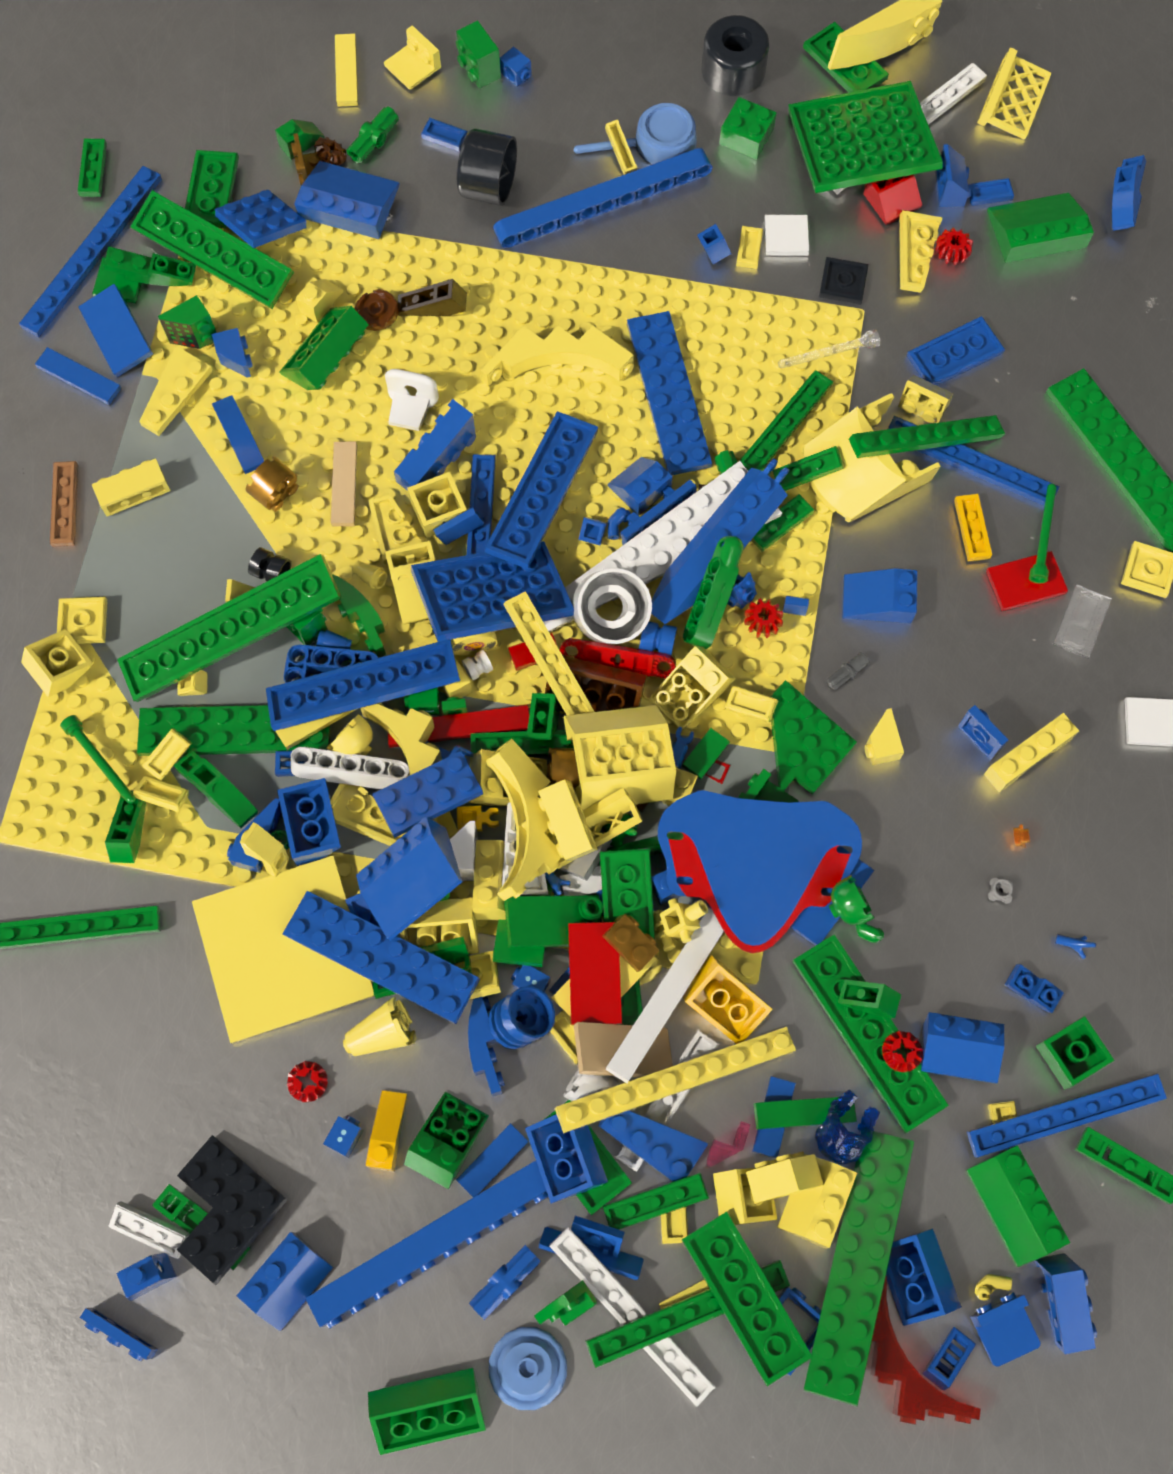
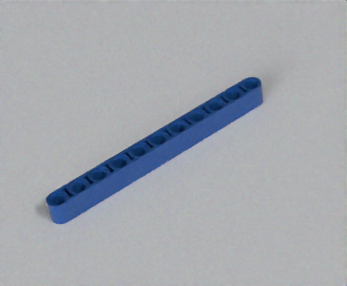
[493,148,713,248]

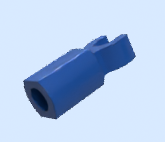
[672,727,694,769]

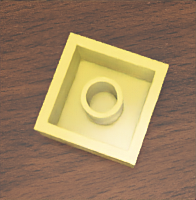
[407,472,467,538]
[746,1151,824,1203]

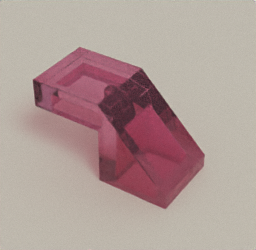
[705,1121,751,1168]

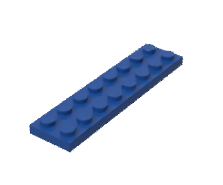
[627,311,712,476]
[485,411,598,569]
[266,640,460,731]
[282,891,480,1024]

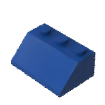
[277,778,341,866]
[921,1012,1004,1083]
[525,1114,608,1203]
[886,1228,962,1326]
[236,1232,334,1331]

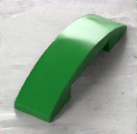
[152,1184,251,1271]

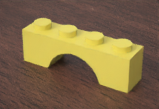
[984,713,1079,792]

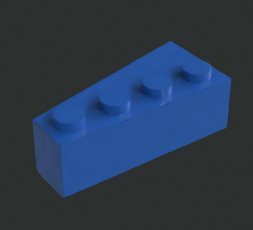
[394,399,476,491]

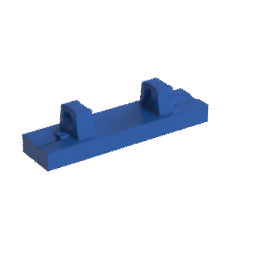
[620,480,697,545]

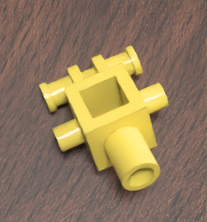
[653,898,708,951]

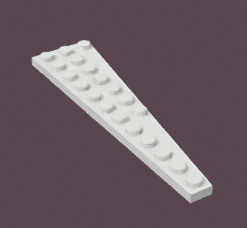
[543,461,782,633]

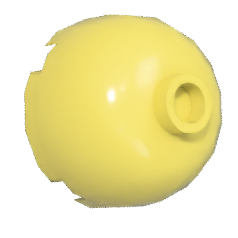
[326,714,373,756]

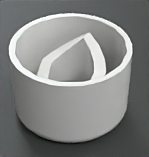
[572,568,652,644]

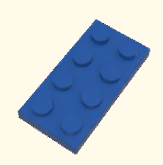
[372,751,483,838]

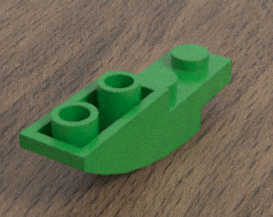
[104,246,196,286]
[332,574,386,658]
[174,749,259,829]

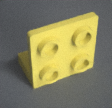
[384,25,441,90]

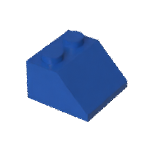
[935,144,971,207]
[608,457,673,516]

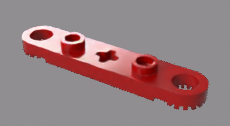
[559,638,676,679]

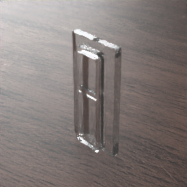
[1053,585,1112,659]

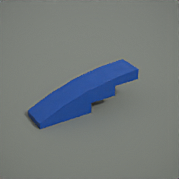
[212,395,264,474]

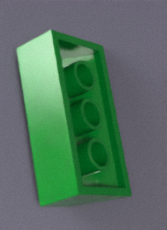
[279,305,369,390]
[966,1145,1070,1267]
[368,1368,486,1455]

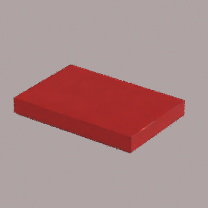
[986,551,1068,612]

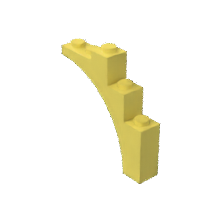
[360,703,442,834]
[486,739,561,901]

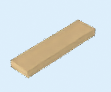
[331,441,357,527]

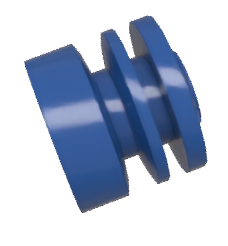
[488,986,555,1049]

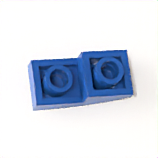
[1004,964,1064,1013]

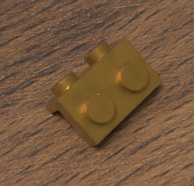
[602,914,659,972]

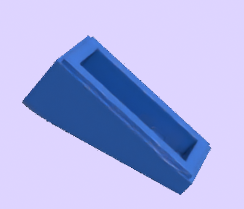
[922,1327,976,1391]

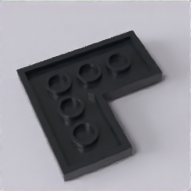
[177,1135,287,1285]

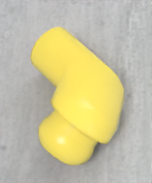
[975,1274,1012,1301]

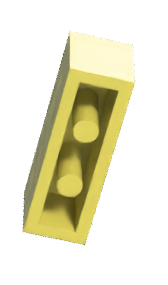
[91,459,170,517]
[538,780,598,861]

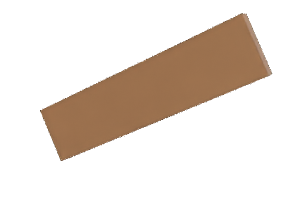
[50,461,78,547]

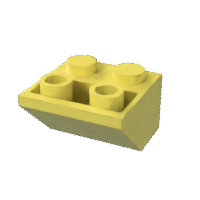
[898,375,953,423]

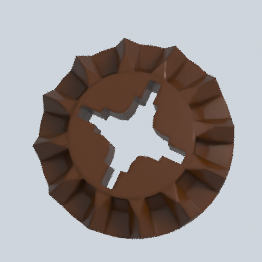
[314,137,347,165]

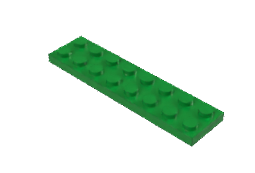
[130,190,294,309]
[137,705,330,756]
[792,934,949,1134]

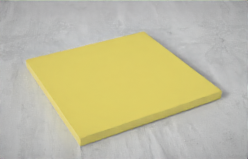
[192,856,375,1044]

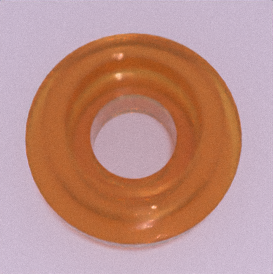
[1013,824,1030,849]

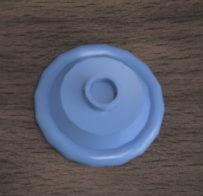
[489,1327,567,1410]

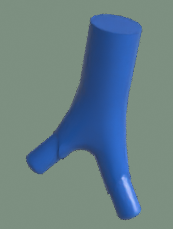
[545,872,570,896]
[1055,934,1096,959]

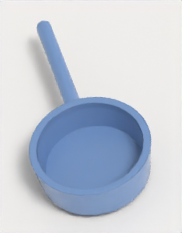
[574,103,697,164]

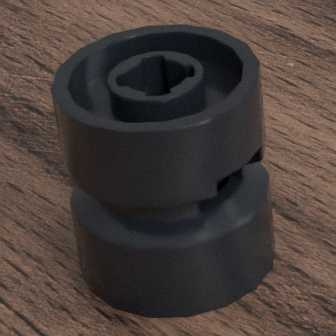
[248,547,292,582]

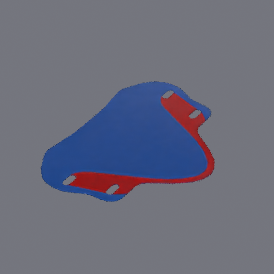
[658,790,862,954]

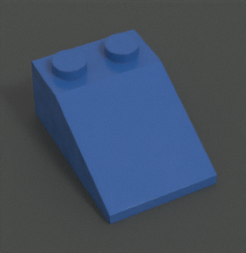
[842,568,917,623]

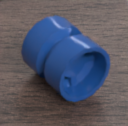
[639,622,677,656]

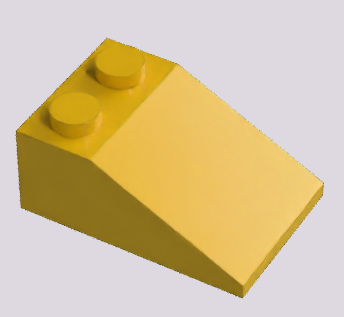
[682,955,772,1044]

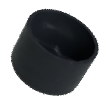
[701,15,769,96]
[456,129,517,206]

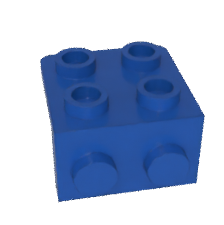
[970,1292,1041,1367]

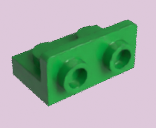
[534,1280,597,1325]

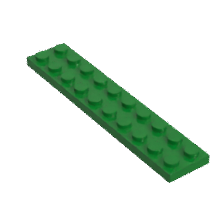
[1046,368,1173,553]
[117,554,342,702]
[804,1129,914,1407]

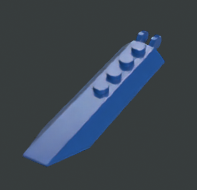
[651,459,789,624]

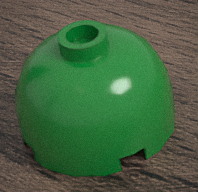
[829,874,875,925]

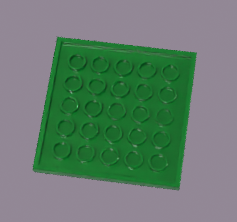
[788,81,943,193]

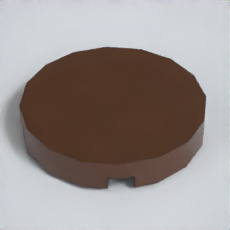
[355,289,399,331]

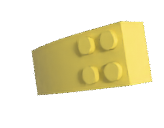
[828,0,942,70]

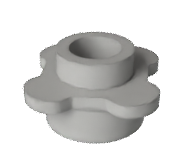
[988,878,1014,904]

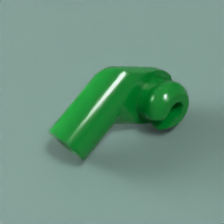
[855,922,884,943]

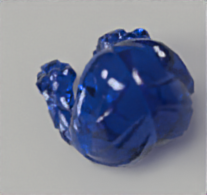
[814,1089,880,1164]

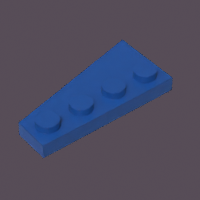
[598,1111,709,1182]

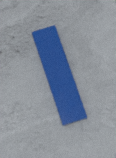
[35,347,122,405]

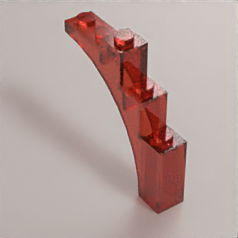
[870,1276,981,1425]

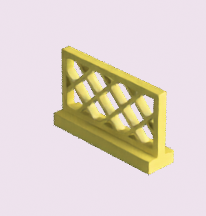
[977,47,1051,140]

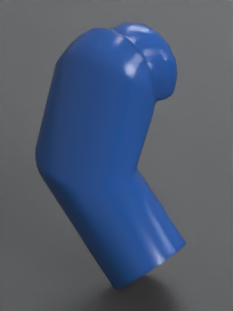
[608,508,631,540]

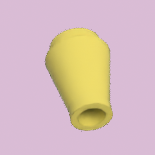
[352,561,388,589]

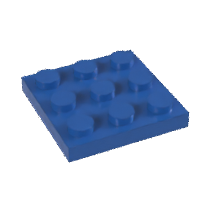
[215,190,306,248]

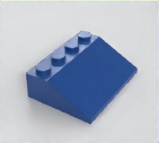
[294,161,400,239]
[356,816,463,941]

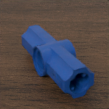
[469,1245,541,1320]

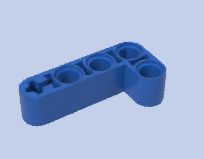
[284,645,378,683]

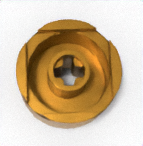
[246,457,299,512]
[547,748,580,793]

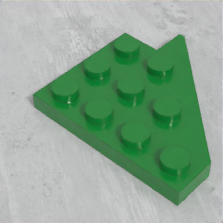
[771,680,857,794]

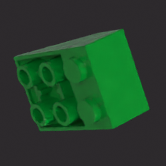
[404,1092,489,1189]

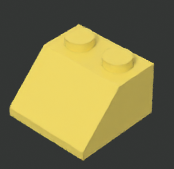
[21,629,93,697]
[713,1168,777,1226]

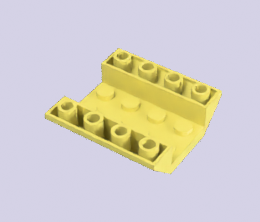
[563,705,676,811]

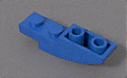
[1112,155,1146,231]
[468,996,505,1097]

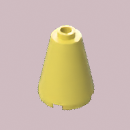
[343,997,416,1056]

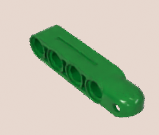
[683,535,744,649]

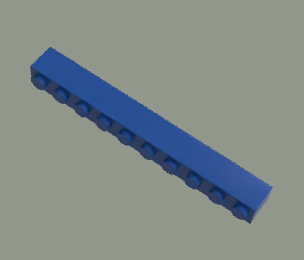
[305,1160,548,1329]

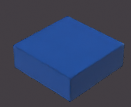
[783,596,809,616]

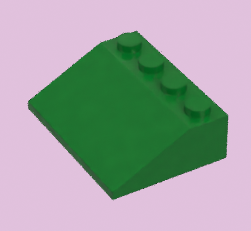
[987,193,1094,263]

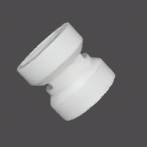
[462,650,493,681]

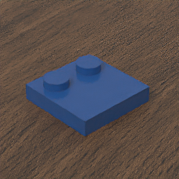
[958,705,1008,760]

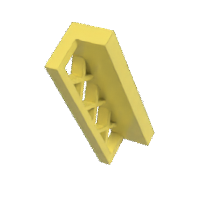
[547,788,642,869]

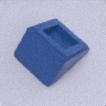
[578,517,608,546]

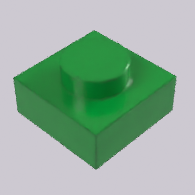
[442,697,468,716]

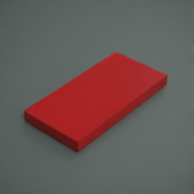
[568,922,622,1026]

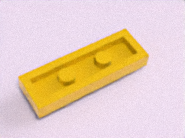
[954,494,992,562]

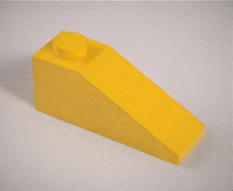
[366,1090,407,1172]

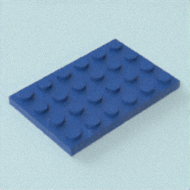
[411,541,574,642]

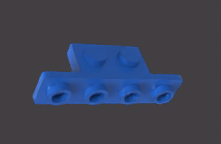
[538,1215,644,1280]

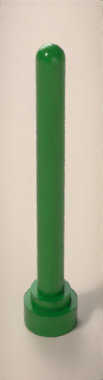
[1029,483,1056,584]
[60,715,136,804]

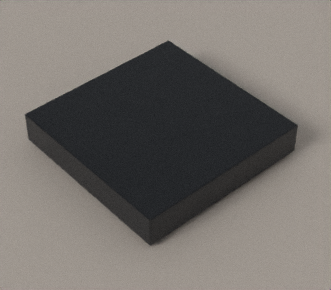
[819,257,869,305]

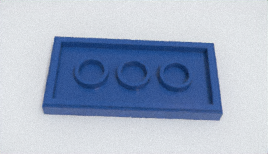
[78,284,153,377]
[907,316,1005,386]
[790,846,874,946]

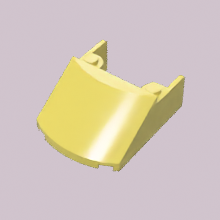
[802,393,941,523]

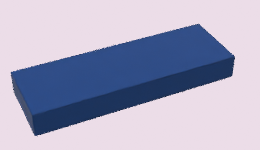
[752,1076,796,1159]
[456,1123,529,1197]

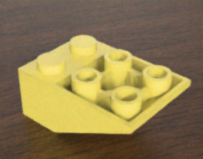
[385,541,435,625]
[649,646,736,730]
[469,749,547,806]

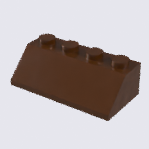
[545,655,647,712]

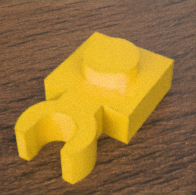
[457,805,499,832]

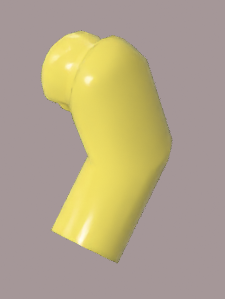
[639,957,662,985]

